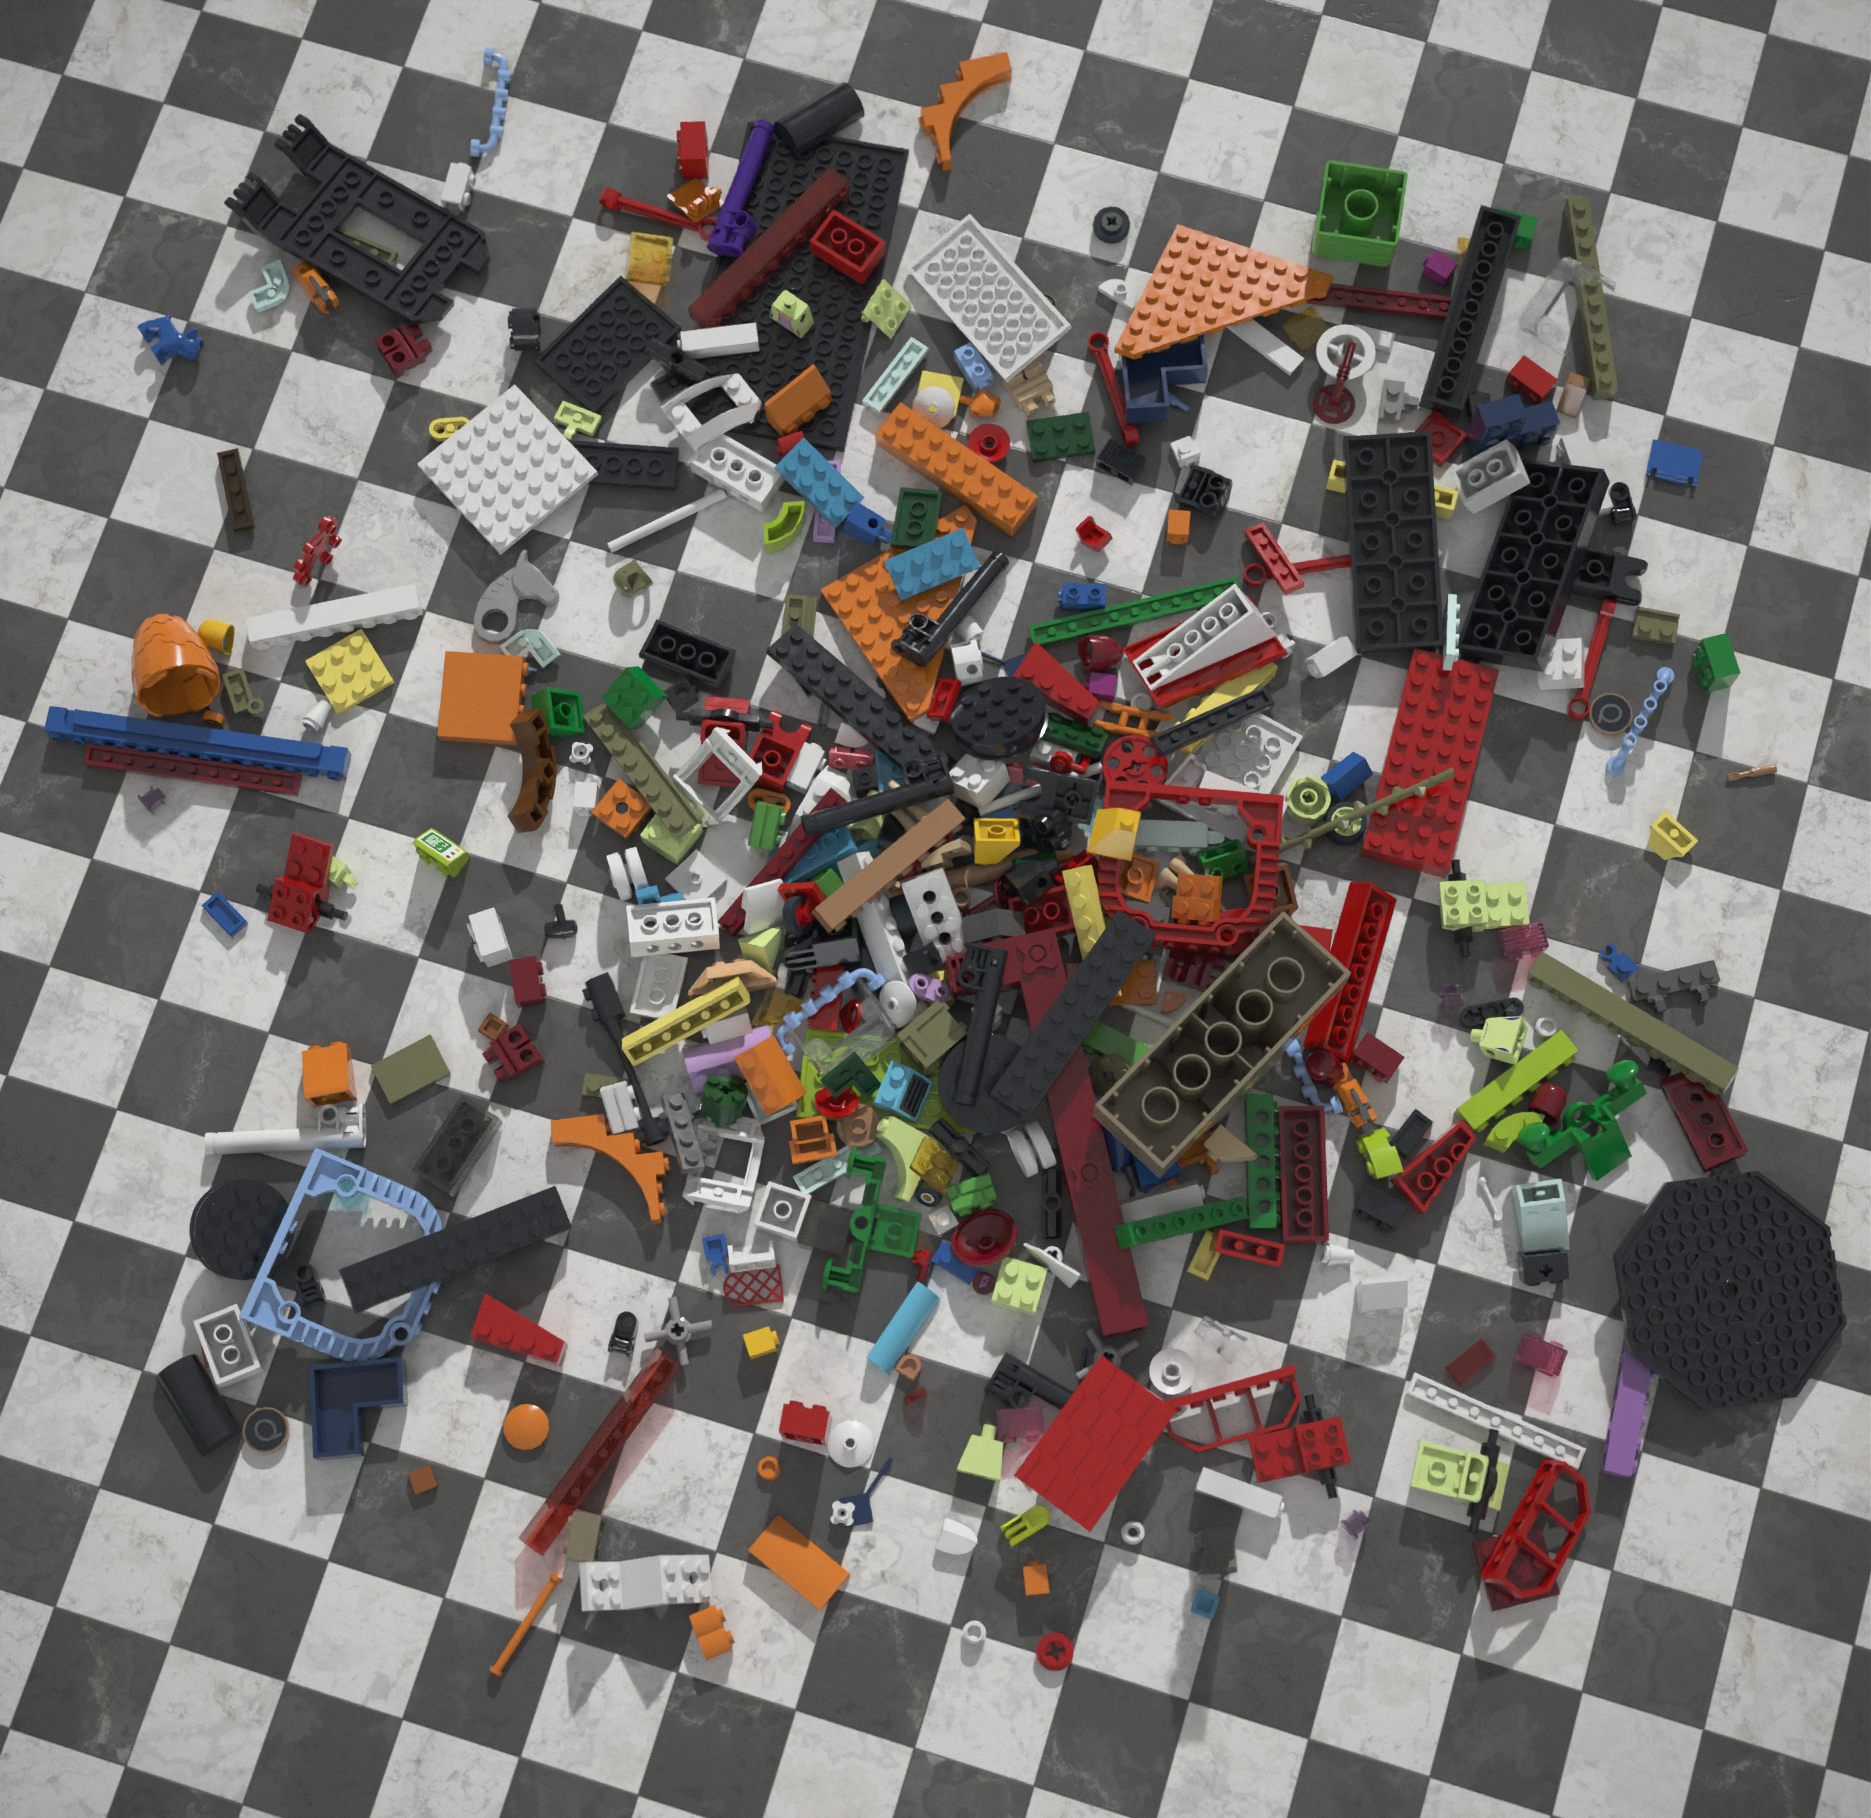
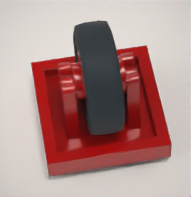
[777,882,827,936]

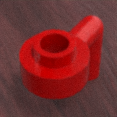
[1049,751,1091,775]

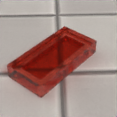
[1445,1338,1496,1385]

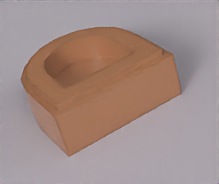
[894,1354,921,1382]

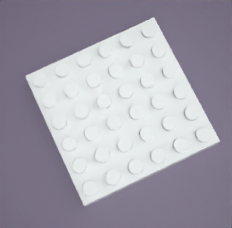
[417,384,598,555]
[1125,688,1303,843]

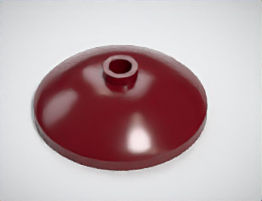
[951,1209,1018,1267]

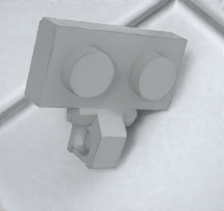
[1378,379,1419,424]

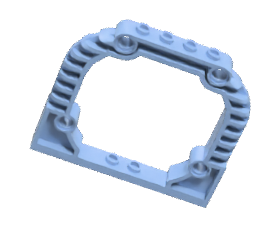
[239,1148,443,1362]

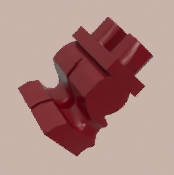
[1161,947,1227,992]

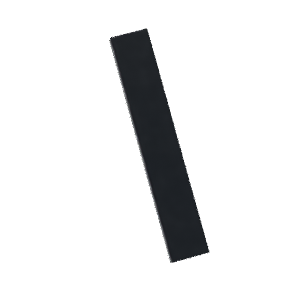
[1150,686,1275,757]

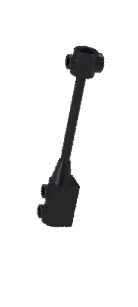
[582,972,670,1147]

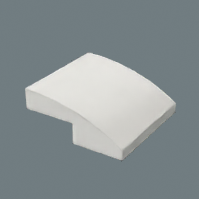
[741,879,785,934]

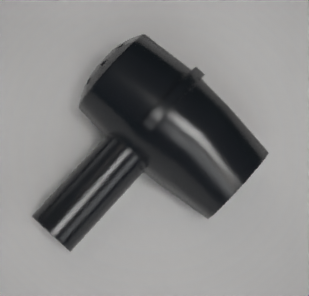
[544,904,578,940]

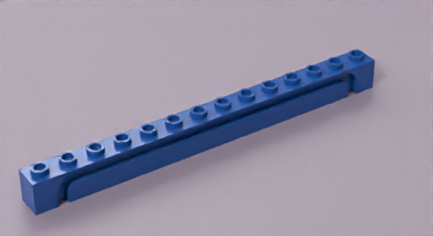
[44,706,352,780]

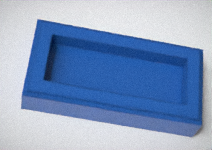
[201,891,248,938]

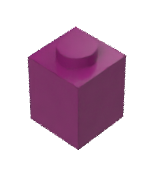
[1422,250,1457,288]
[1085,672,1117,702]

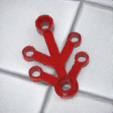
[293,516,342,586]

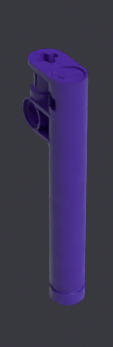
[707,119,775,257]

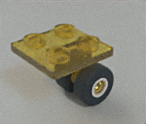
[909,1136,959,1207]

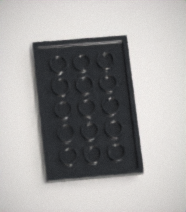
[533,275,682,414]

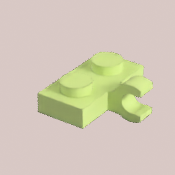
[554,401,602,441]

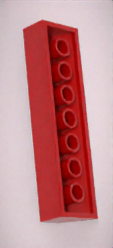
[1303,882,1397,1064]

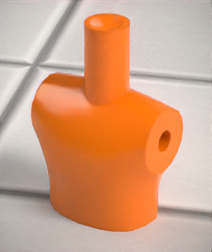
[960,389,1001,418]

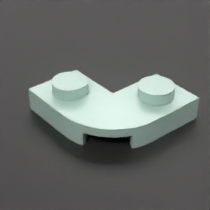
[248,260,290,313]
[500,629,561,668]

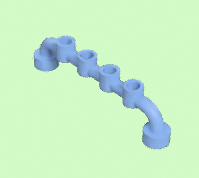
[470,47,511,157]
[1606,667,1674,776]
[776,968,886,1057]
[1286,1039,1343,1114]

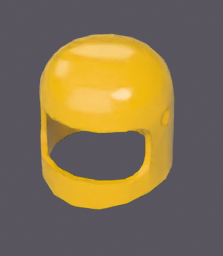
[197,619,235,655]

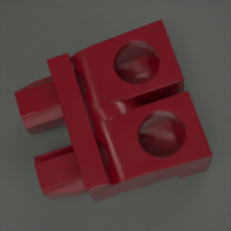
[374,323,433,379]
[482,1023,545,1082]

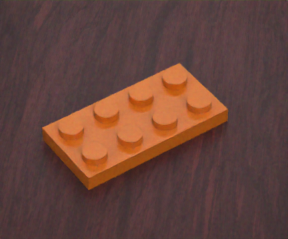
[1066,960,1157,1007]

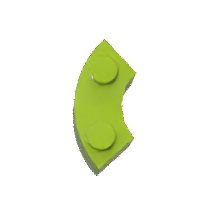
[763,501,806,554]
[1483,1112,1545,1153]
[1356,1128,1404,1179]

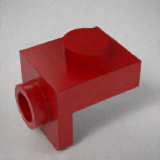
[1075,516,1113,553]

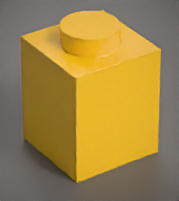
[743,1326,780,1359]

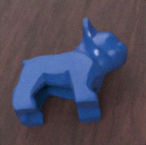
[137,315,204,366]

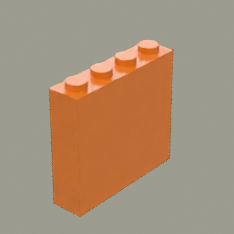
[437,651,529,745]

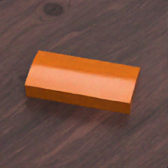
[748,1515,850,1611]

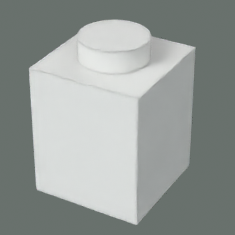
[573,782,600,817]

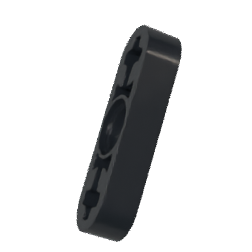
[1459,997,1524,1028]

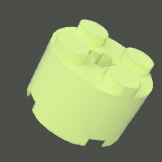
[1285,776,1331,826]

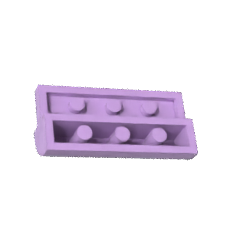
[682,1025,771,1094]

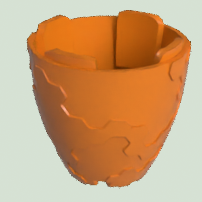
[131,614,221,717]

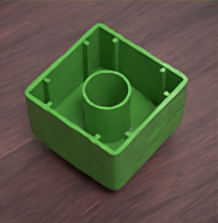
[1312,160,1408,267]

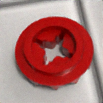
[1036,1633,1074,1671]

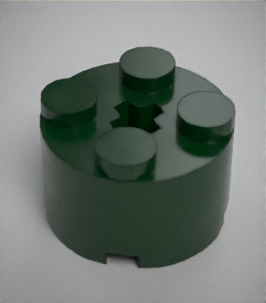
[699,1074,748,1125]

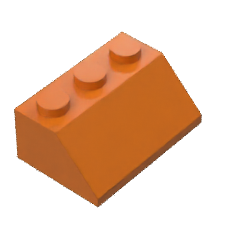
[765,365,832,437]
[734,1035,807,1117]

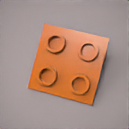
[667,178,724,223]

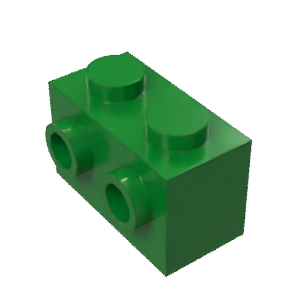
[1196,839,1249,879]

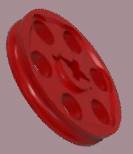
[1102,735,1168,785]

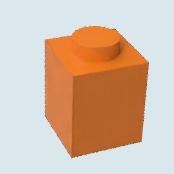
[1166,510,1190,545]
[1023,1561,1049,1596]

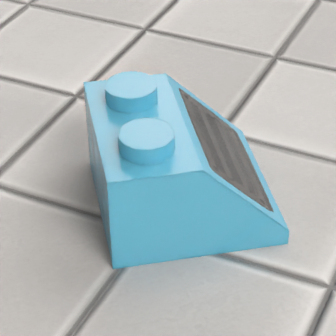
[874,1060,933,1123]

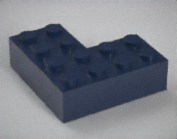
[1119,334,1208,423]
[1464,394,1560,458]
[309,1357,408,1461]

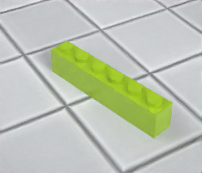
[1454,1029,1579,1133]

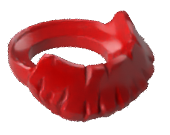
[840,999,863,1034]

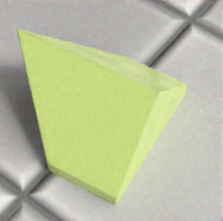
[738,926,786,977]

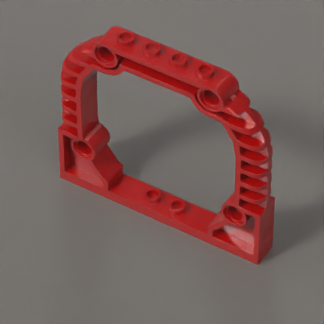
[1097,780,1284,954]

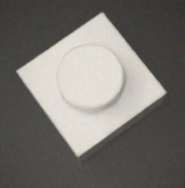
[928,1205,958,1236]

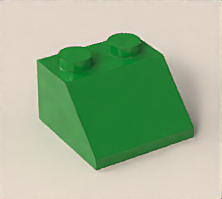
[531,687,586,739]

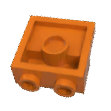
[1120,852,1160,904]
[1172,873,1222,926]

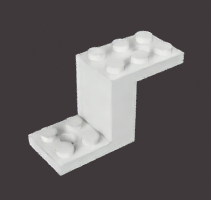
[579,1555,712,1611]

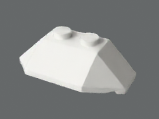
[786,765,854,840]

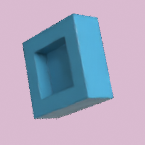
[1190,1589,1220,1620]

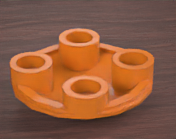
[503,1404,549,1450]

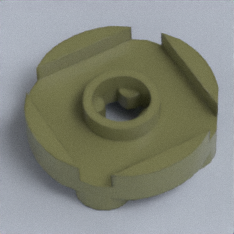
[1088,1053,1131,1096]

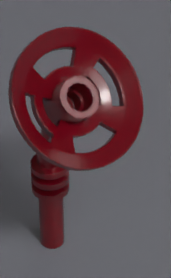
[1313,342,1357,424]
[940,875,1018,940]

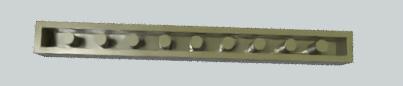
[1563,197,1618,400]
[1527,951,1739,1096]

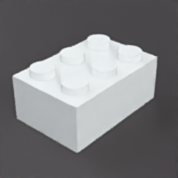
[1450,439,1530,514]
[193,1304,265,1389]

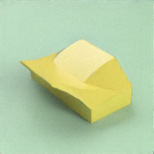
[1648,811,1698,861]

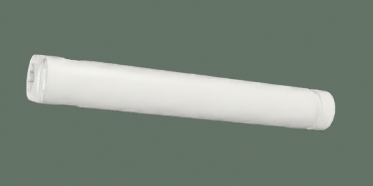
[204,1104,366,1155]

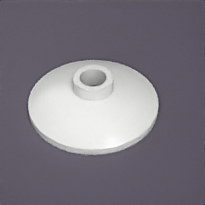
[913,387,955,428]
[879,980,917,1025]
[1149,1348,1195,1395]
[828,1421,874,1468]

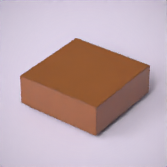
[477,1013,509,1041]
[408,1464,438,1495]

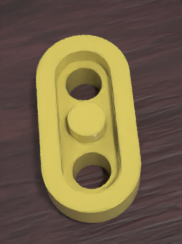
[429,417,469,442]

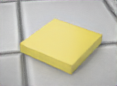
[917,370,964,419]

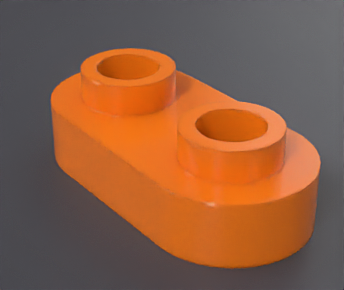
[748,789,791,814]

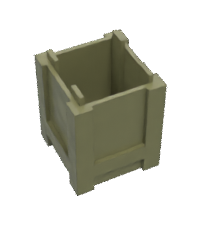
[897,1000,968,1078]

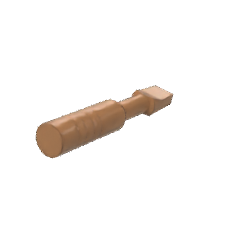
[1727,764,1777,781]

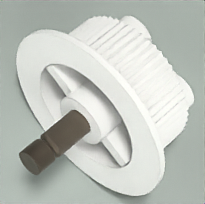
[1316,325,1376,381]

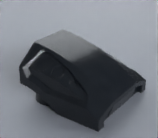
[1175,464,1233,520]
[1014,809,1072,852]

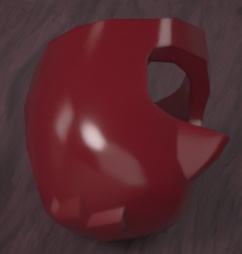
[1078,635,1124,671]

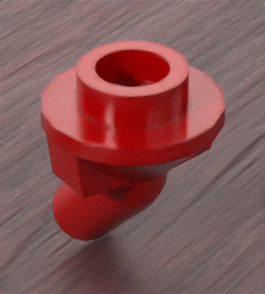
[911,1249,932,1282]

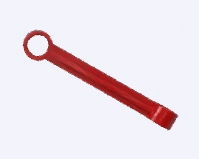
[599,188,717,241]
[1088,332,1139,447]
[1244,554,1350,588]
[1566,597,1617,720]

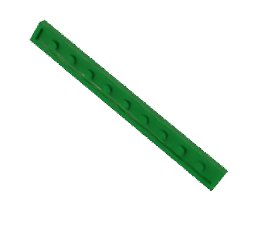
[1028,576,1240,647]

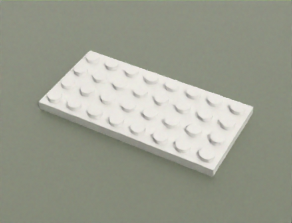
[906,214,1072,383]

